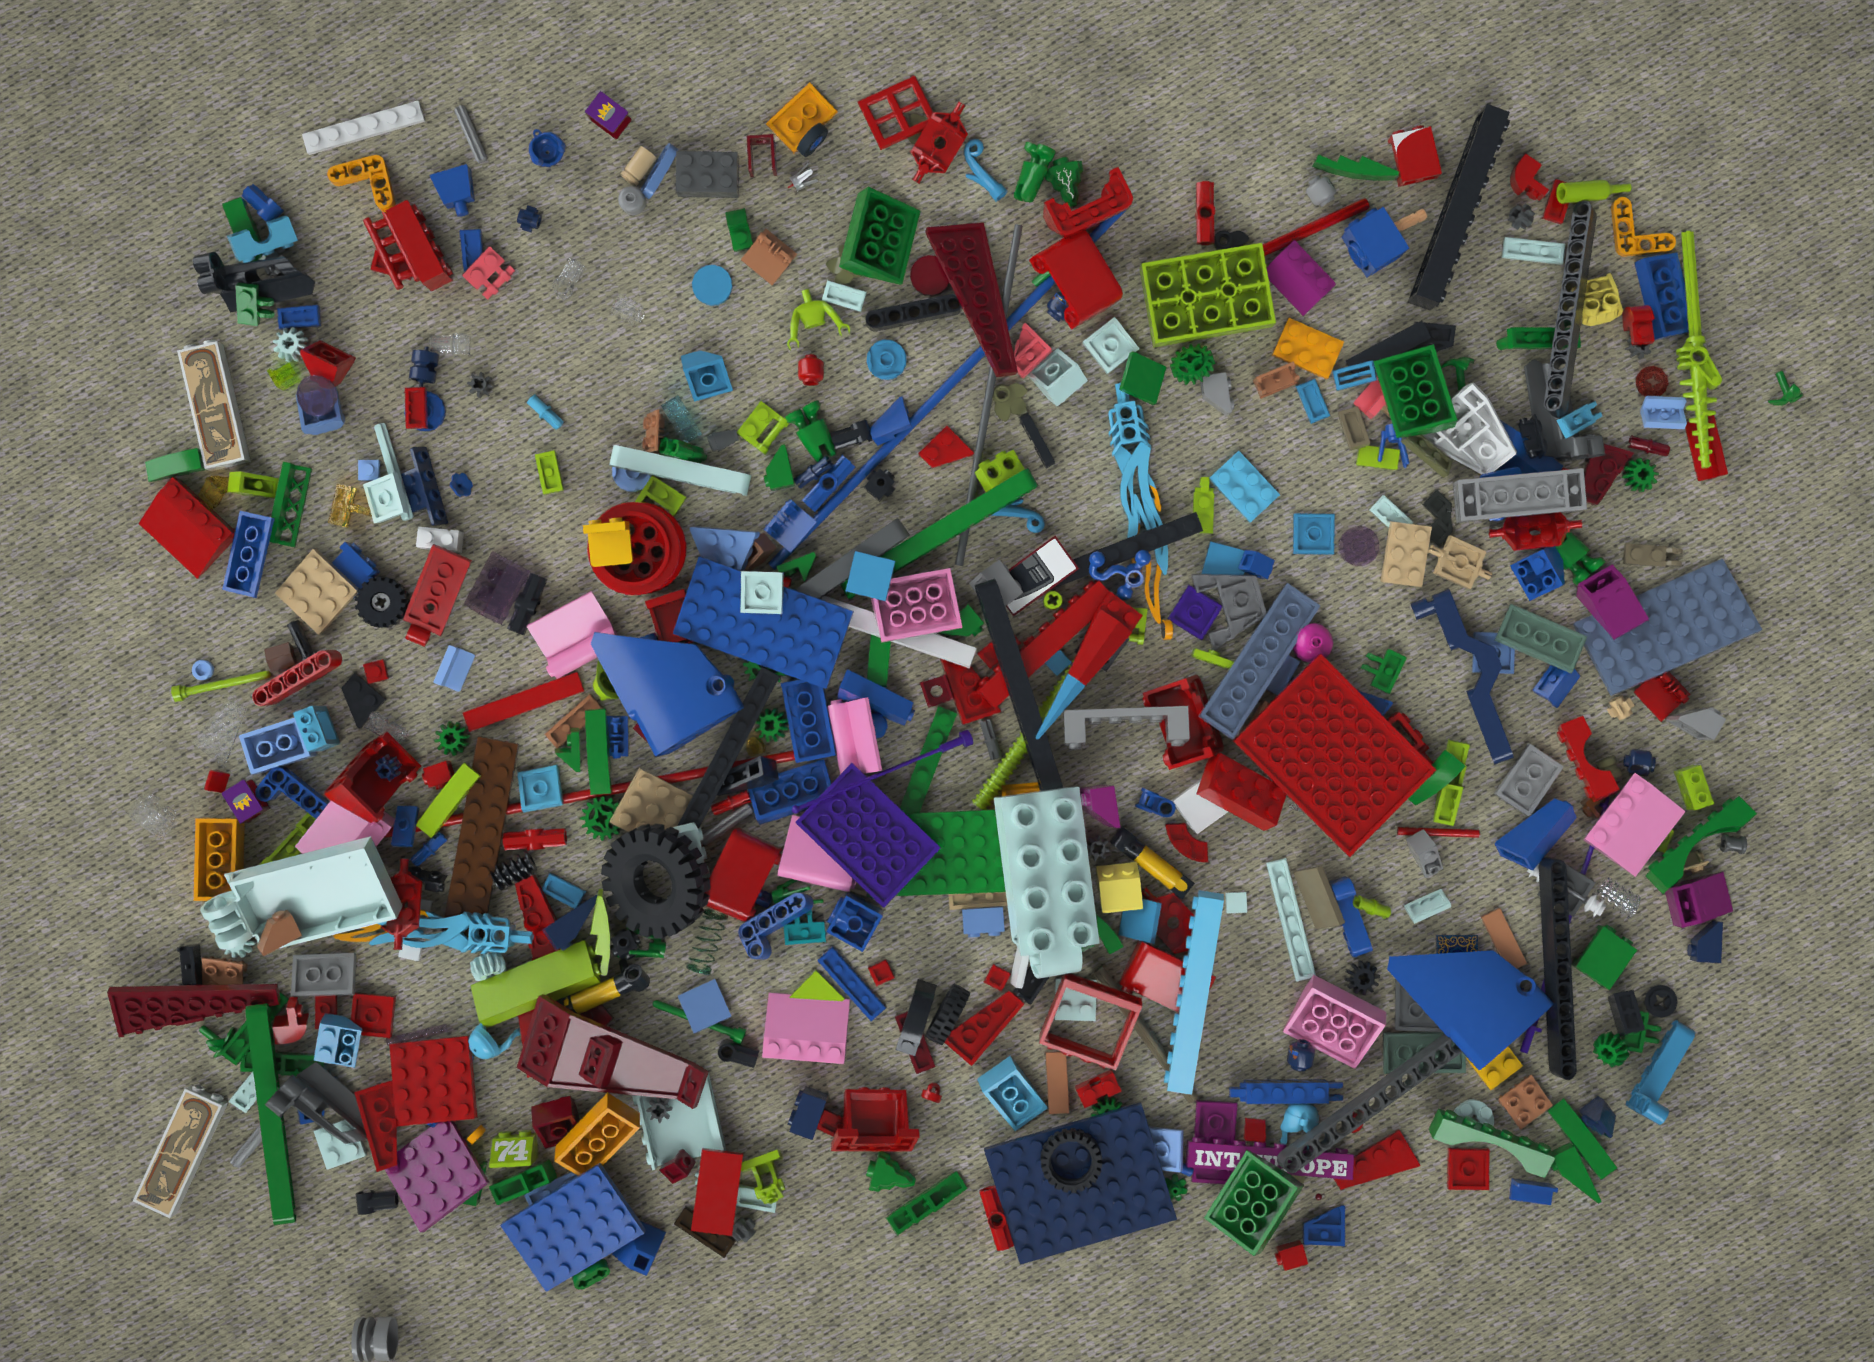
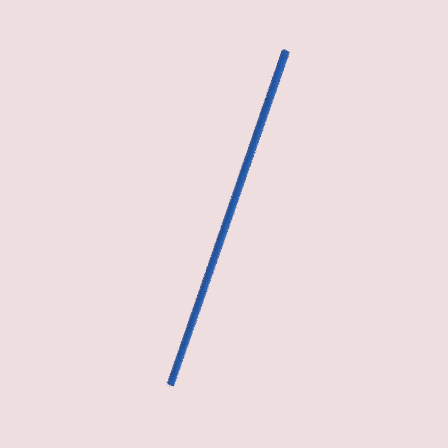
[768,210,1126,570]

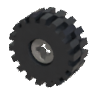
[355,576,410,628]

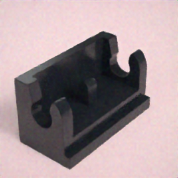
[177,944,202,985]
[1013,965,1049,1005]
[1608,990,1645,1037]

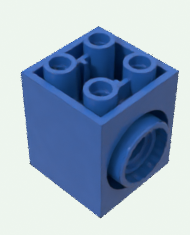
[1341,207,1409,278]
[827,892,884,952]

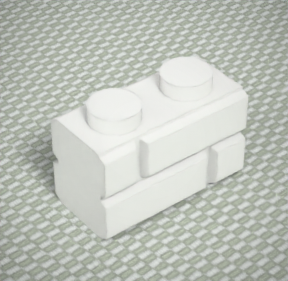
[416,527,464,553]

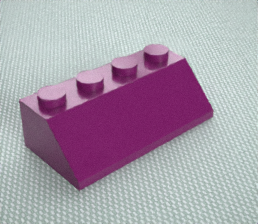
[1080,785,1121,828]

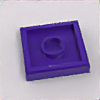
[1167,585,1222,641]

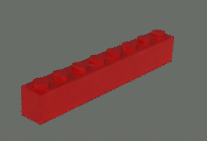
[976,580,1109,708]

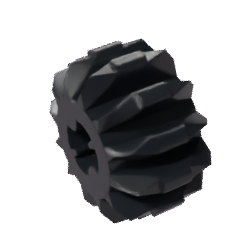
[1344,960,1380,995]

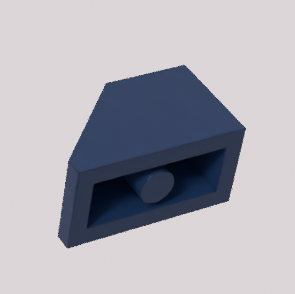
[1687,920,1723,963]

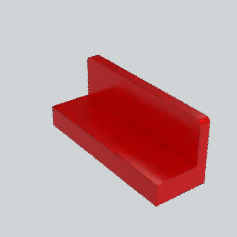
[1685,415,1728,481]

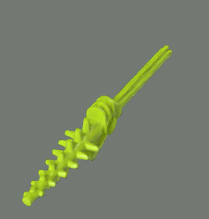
[1676,231,1722,468]

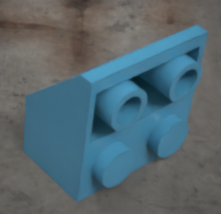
[314,1013,362,1068]

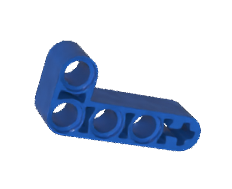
[255,767,330,819]
[1329,876,1373,958]
[738,893,814,960]

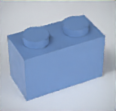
[962,906,1005,937]

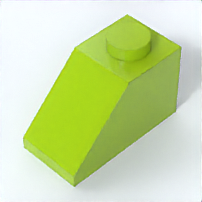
[227,472,279,498]

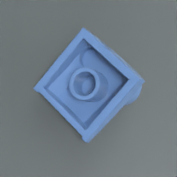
[296,387,345,435]

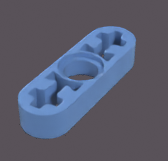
[640,143,678,199]

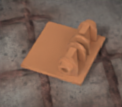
[741,228,797,286]
[642,409,665,455]
[202,956,248,985]
[1498,1075,1553,1130]

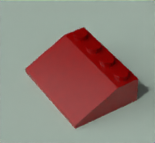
[139,477,235,579]

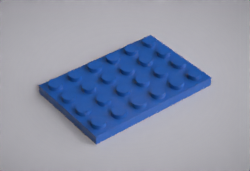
[500,1163,646,1292]

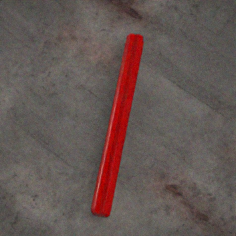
[1263,198,1370,256]

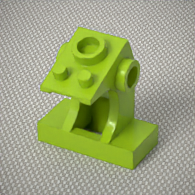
[741,1150,785,1204]

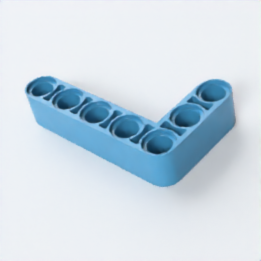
[1626,1020,1695,1125]

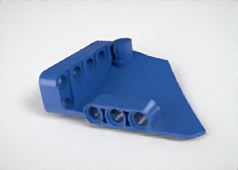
[591,632,744,757]
[1387,950,1554,1070]

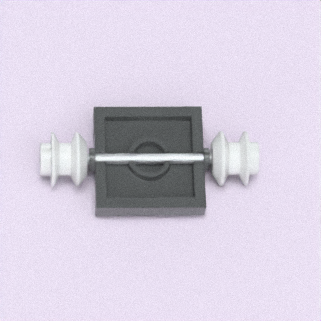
[1527,863,1606,917]

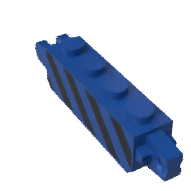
[1229,1079,1343,1104]

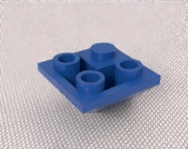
[1510,546,1565,601]
[612,1221,666,1276]

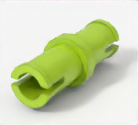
[1353,895,1391,919]

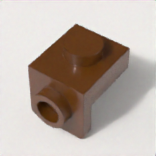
[1580,797,1603,819]

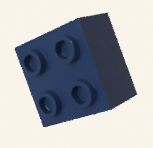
[787,1086,828,1140]

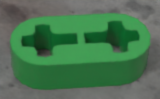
[572,1259,610,1290]

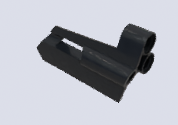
[193,252,315,313]

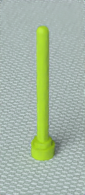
[171,671,271,702]

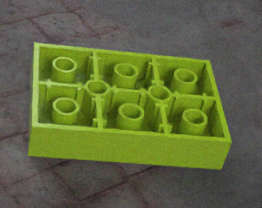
[1139,243,1276,348]

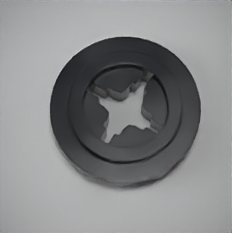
[1643,984,1677,1018]

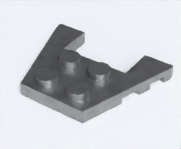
[1191,574,1267,651]

